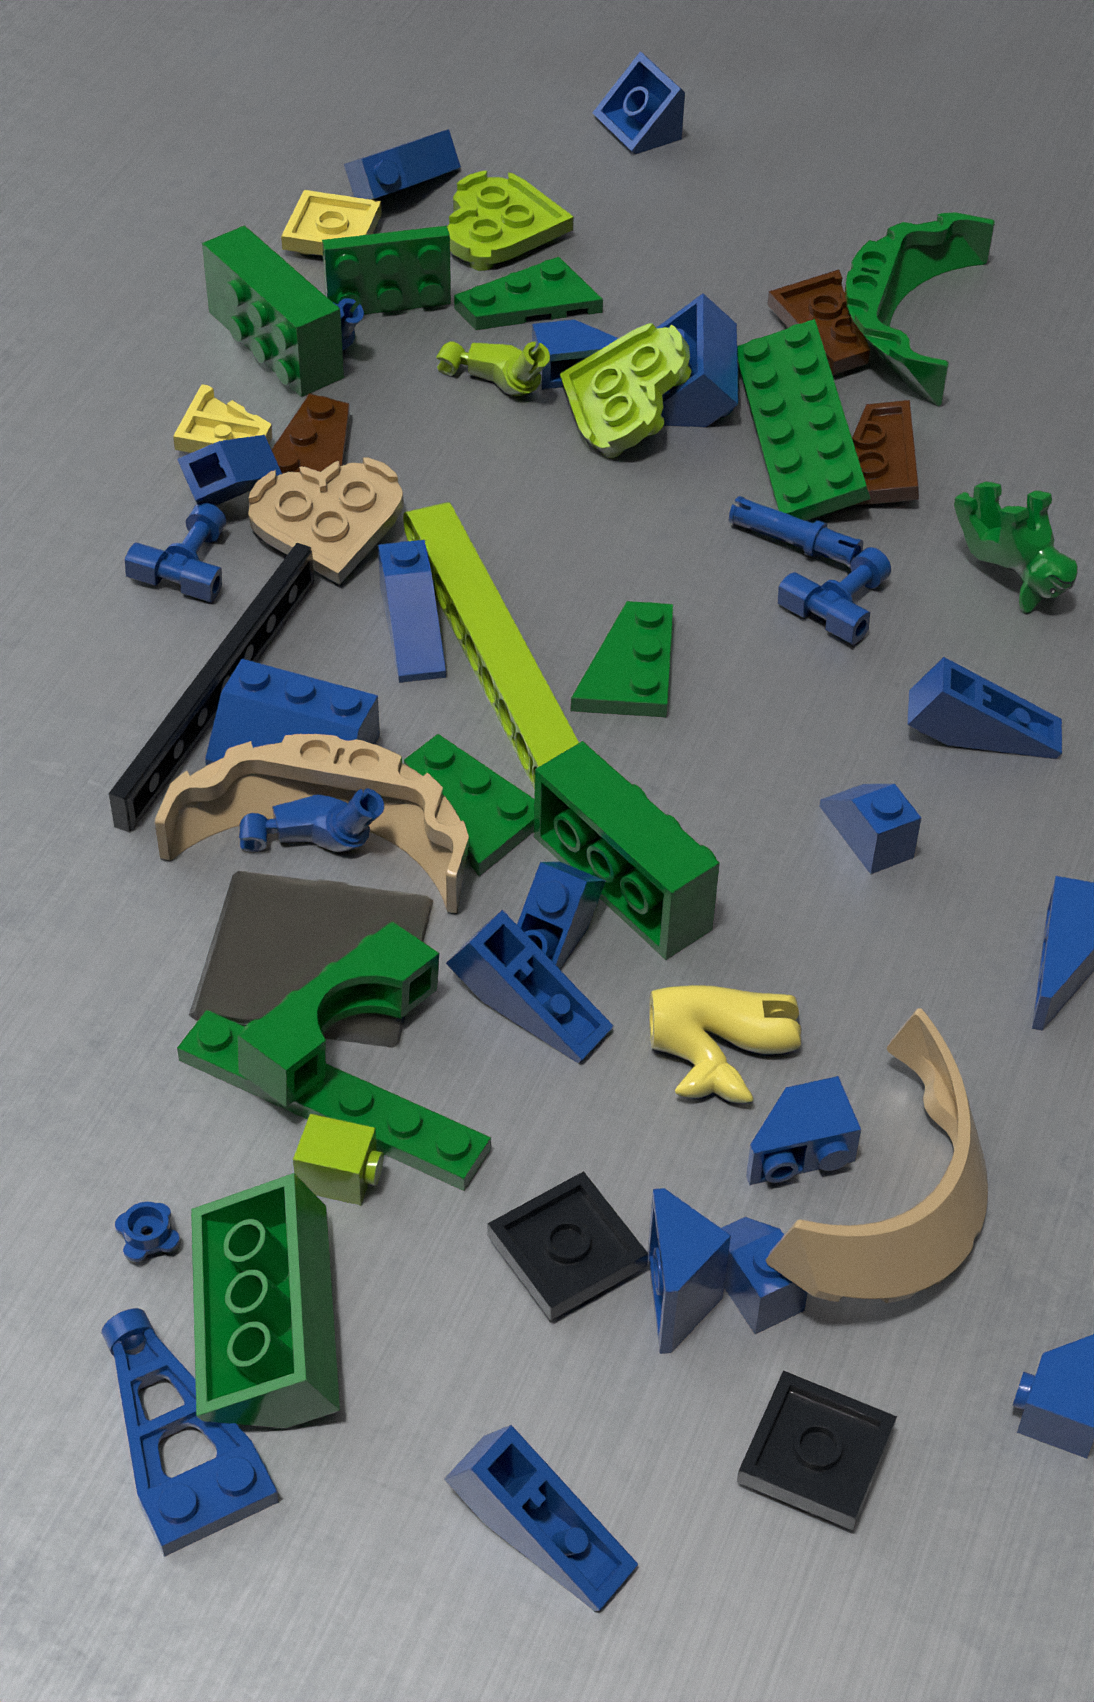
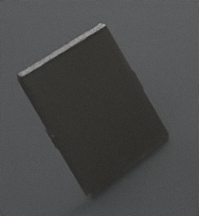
[189,871,433,1048]

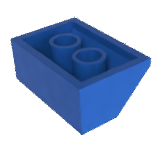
[656,293,738,427]
[205,659,380,766]

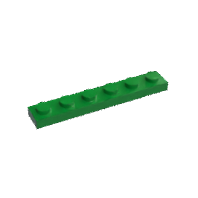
[177,1010,491,1191]

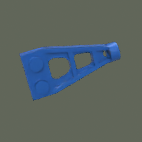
[101,1308,279,1557]

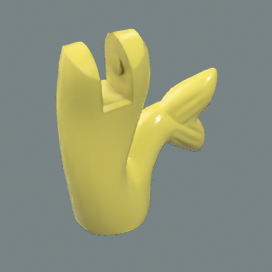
[649,985,802,1103]

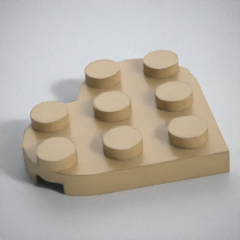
[248,457,404,585]

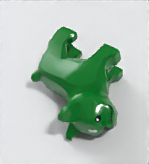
[954,481,1078,613]

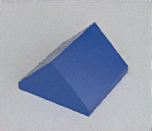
[592,51,685,154]
[647,1188,731,1354]

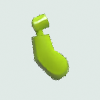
[436,341,550,396]

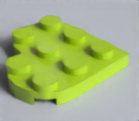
[447,171,574,271]
[560,323,691,458]

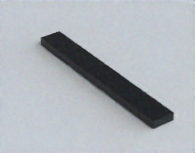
[109,543,315,833]

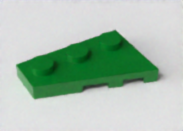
[454,257,603,330]
[570,601,673,718]
[404,734,534,877]

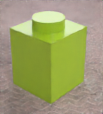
[293,1114,384,1206]

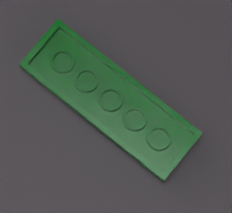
[737,319,871,521]

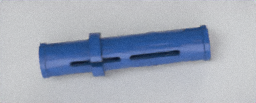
[729,496,864,568]

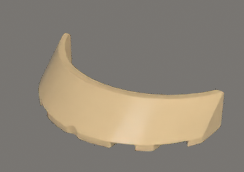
[155,734,469,914]
[766,1008,988,1303]

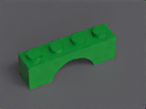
[238,921,439,1108]

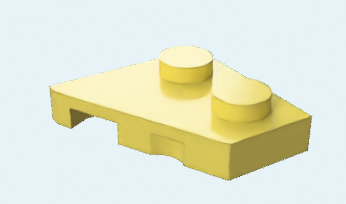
[173,384,273,453]

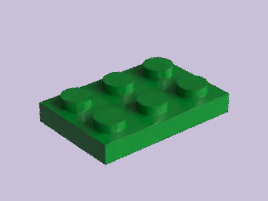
[322,225,451,315]

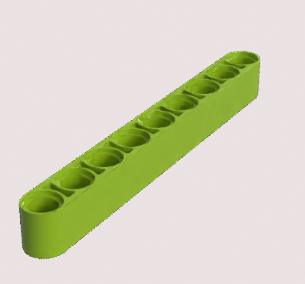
[403,502,579,790]

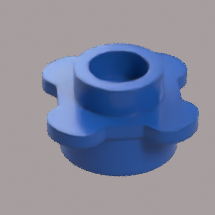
[115,1202,180,1262]

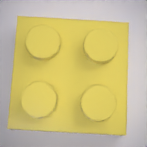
[281,190,382,256]

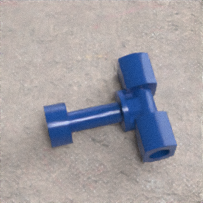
[124,502,227,602]
[777,547,892,644]

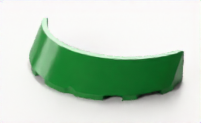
[845,212,995,406]

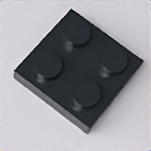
[487,1171,648,1321]
[737,1370,897,1530]

